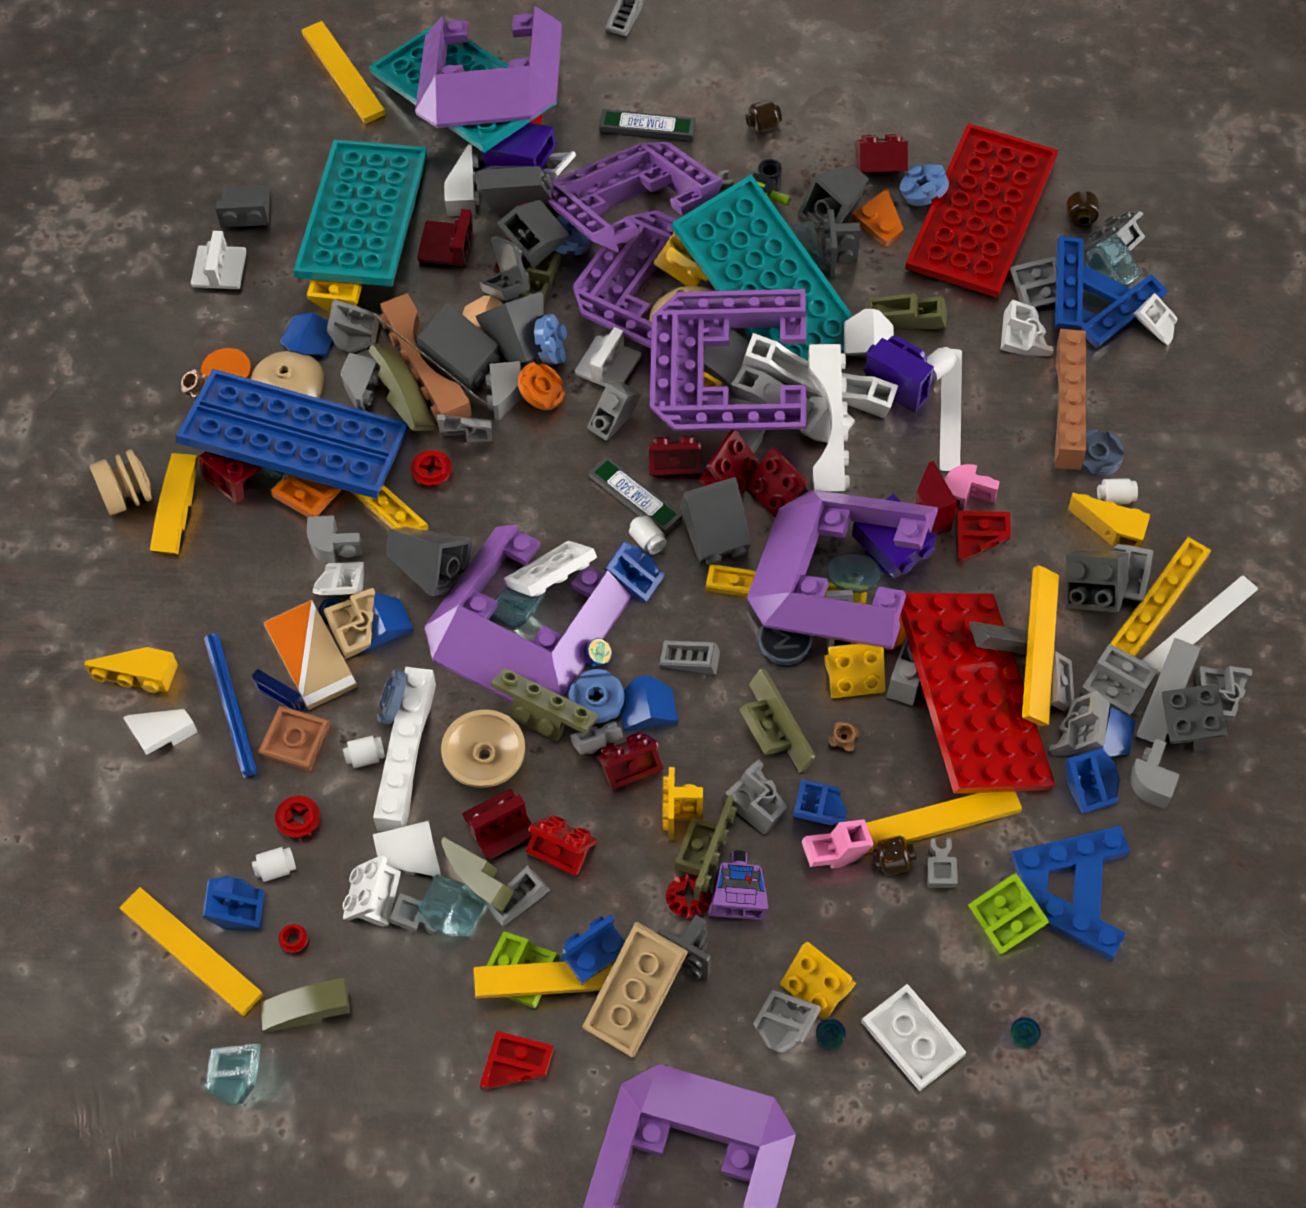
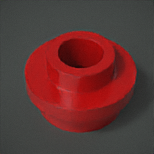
[278,924,308,953]

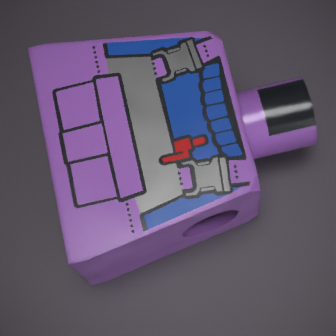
[708,850,768,920]

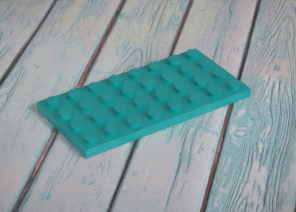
[369,24,557,153]
[293,139,428,286]
[670,174,853,385]

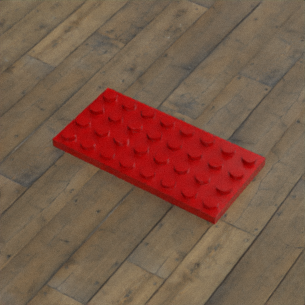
[905,123,1059,298]
[900,593,1056,793]

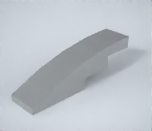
[1135,638,1201,744]

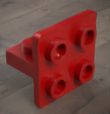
[525,815,597,876]

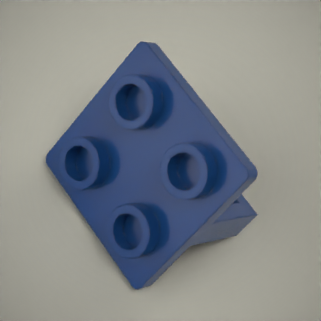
[561,915,625,985]

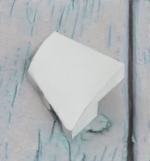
[1001,300,1053,356]
[123,709,197,755]
[372,821,442,879]

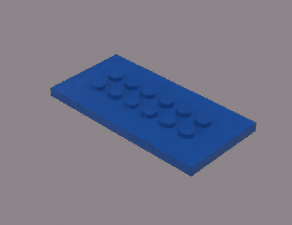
[176,369,408,499]

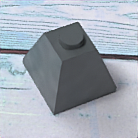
[798,165,869,228]
[476,166,553,218]
[475,291,544,368]
[387,527,472,596]

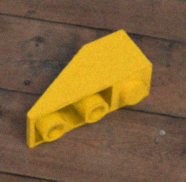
[1068,493,1150,548]
[84,647,178,693]

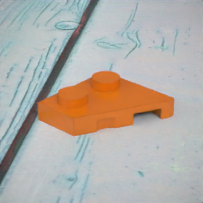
[852,189,904,248]
[271,474,342,517]

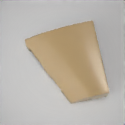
[324,588,375,660]

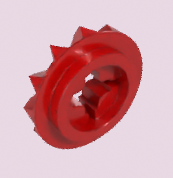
[410,450,452,488]
[275,795,321,839]
[666,873,712,919]

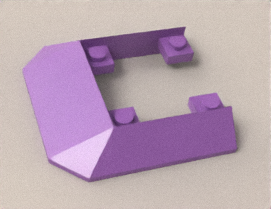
[415,6,562,128]
[545,142,723,253]
[573,210,677,348]
[650,289,807,431]
[747,490,938,649]
[424,524,632,703]
[583,1064,796,1208]

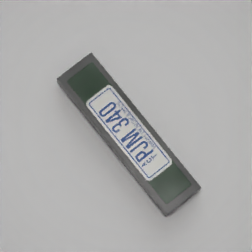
[599,109,696,141]
[588,456,682,535]

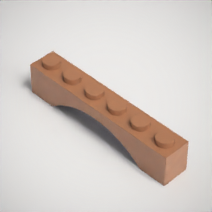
[379,293,472,421]
[1055,329,1086,470]

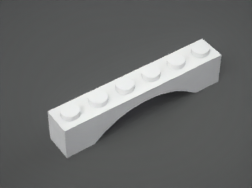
[741,333,898,419]
[808,344,850,494]
[373,667,436,832]

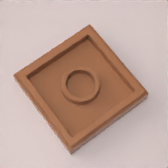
[257,705,331,772]

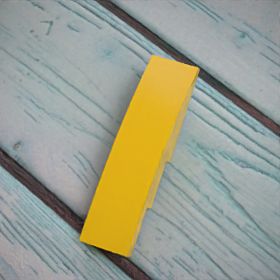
[150,453,199,555]

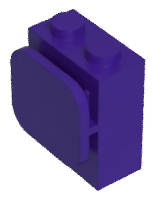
[481,123,556,169]
[864,336,934,413]
[852,494,936,578]

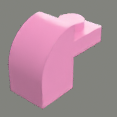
[945,464,1000,511]
[801,819,874,869]

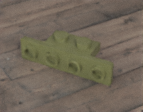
[491,668,598,742]
[740,668,815,772]
[674,795,737,901]

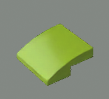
[968,872,1049,954]
[486,931,560,1009]

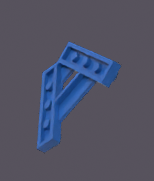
[1055,235,1168,349]
[1011,826,1130,961]

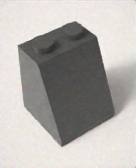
[417,303,500,392]
[679,477,752,565]

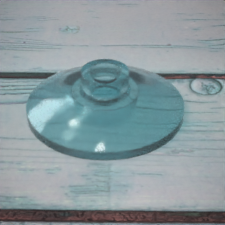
[828,552,881,593]

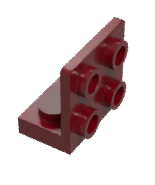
[417,209,473,266]
[199,451,263,504]

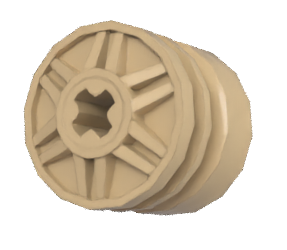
[89,449,152,516]

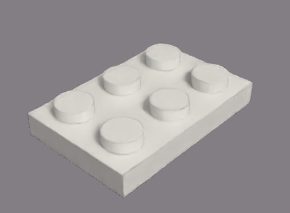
[504,541,597,597]
[861,984,966,1091]

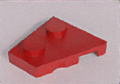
[956,511,1011,562]
[479,1031,554,1090]

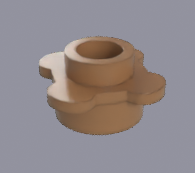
[181,370,208,398]
[829,722,860,752]

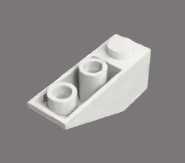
[444,144,480,217]

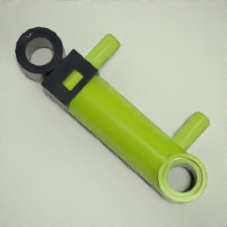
[752,159,791,206]

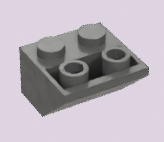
[497,200,571,268]
[1066,550,1129,612]

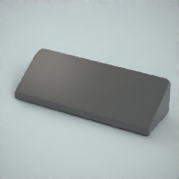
[969,621,1028,655]

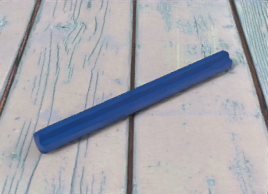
[204,633,257,777]

